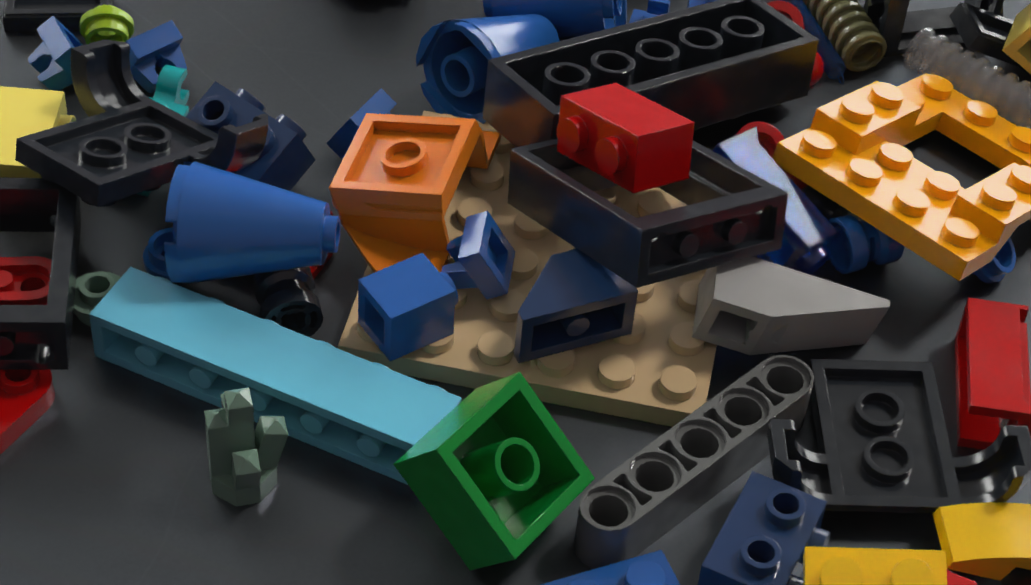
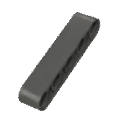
[574,355,814,569]

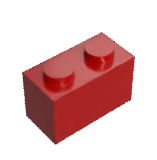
[557,83,695,193]

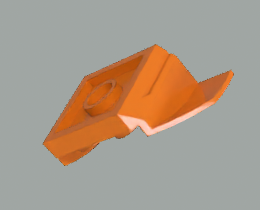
[329,113,502,273]

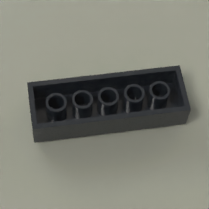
[483,0,819,147]

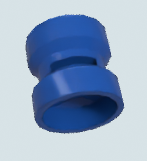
[825,215,904,274]

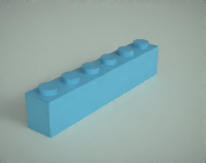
[89,266,462,485]

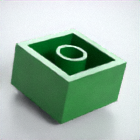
[393,372,595,571]

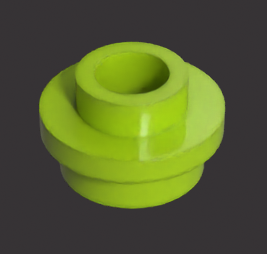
[80,5,134,44]

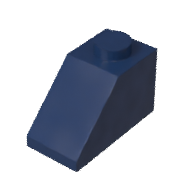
[514,248,638,363]

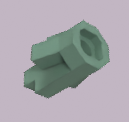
[204,387,288,506]

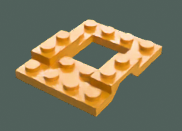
[771,73,1031,281]

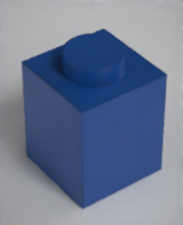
[358,252,458,362]

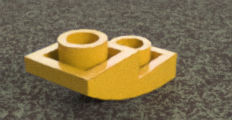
[932,502,1031,581]

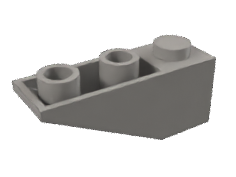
[692,257,890,355]

